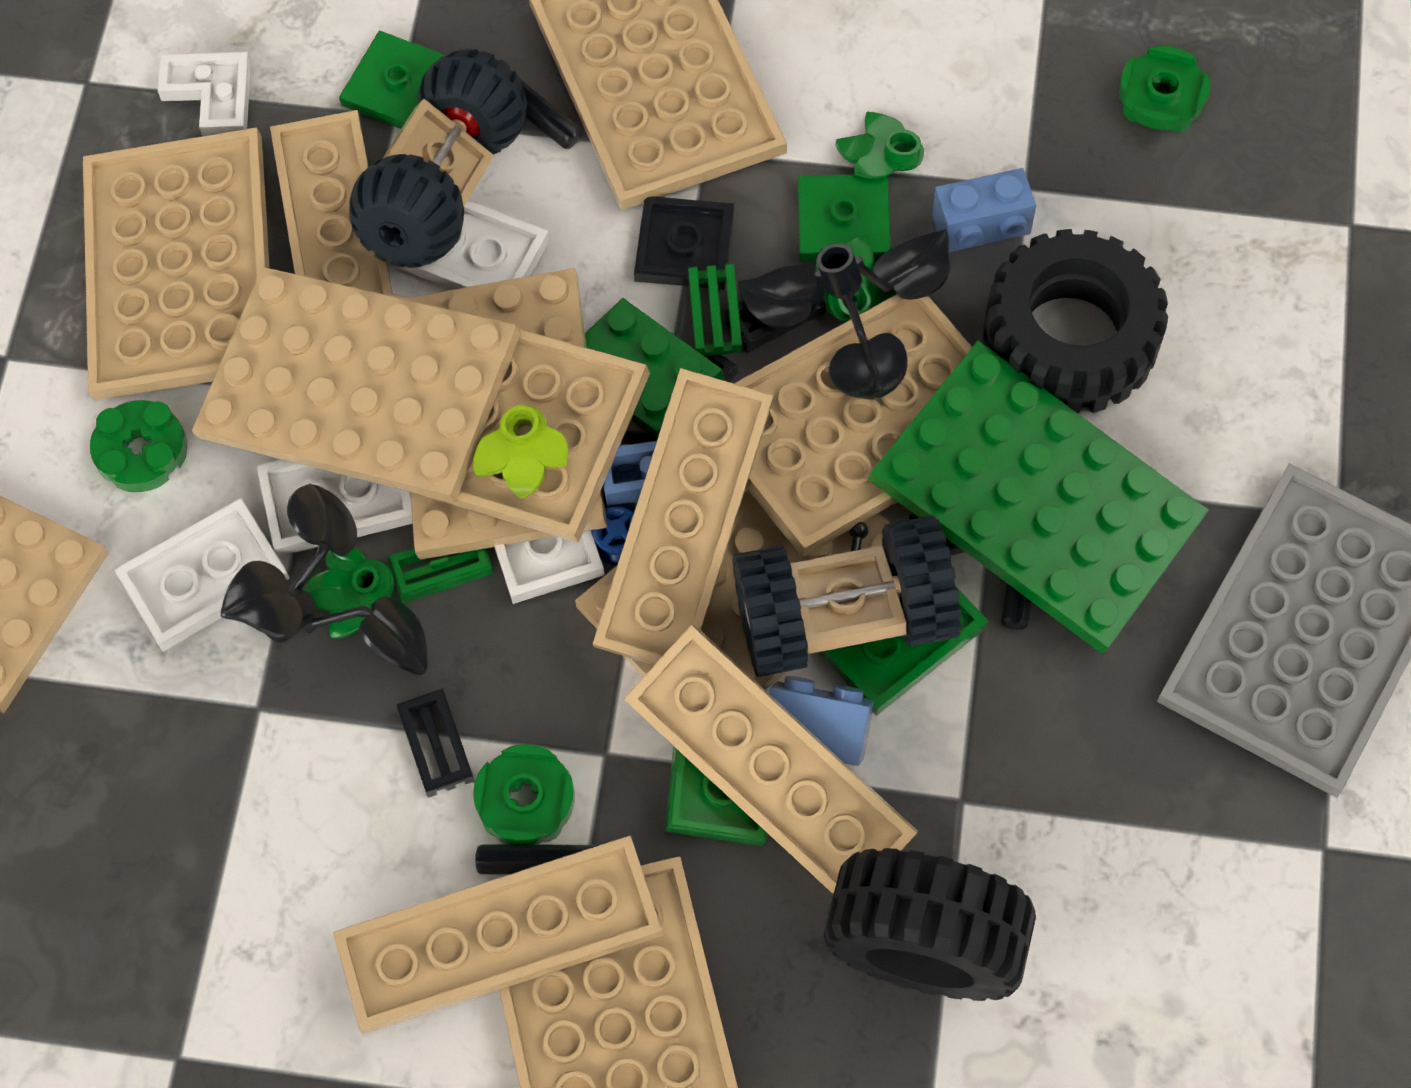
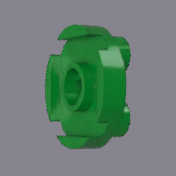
[1119,46,1210,132]
[90,400,187,492]
[473,744,575,845]

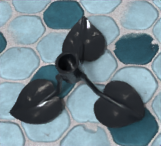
[738,229,950,400]
[220,483,428,675]

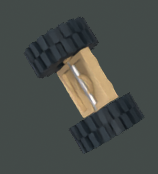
[732,515,961,677]

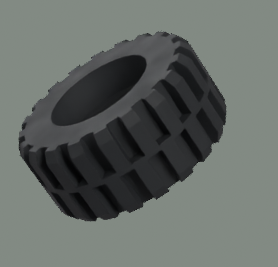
[983,229,1168,414]
[824,848,1036,1001]

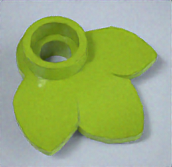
[473,405,569,499]

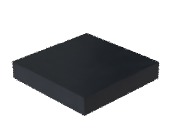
[634,196,734,290]

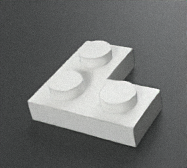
[158,52,251,136]

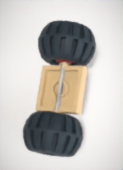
[349,49,527,268]

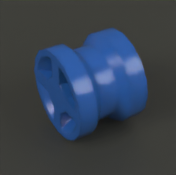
[593,507,634,565]

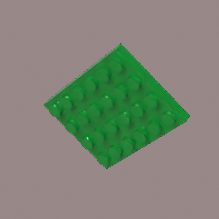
[868,341,1209,654]

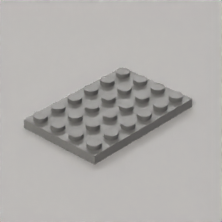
[1157,463,1411,798]

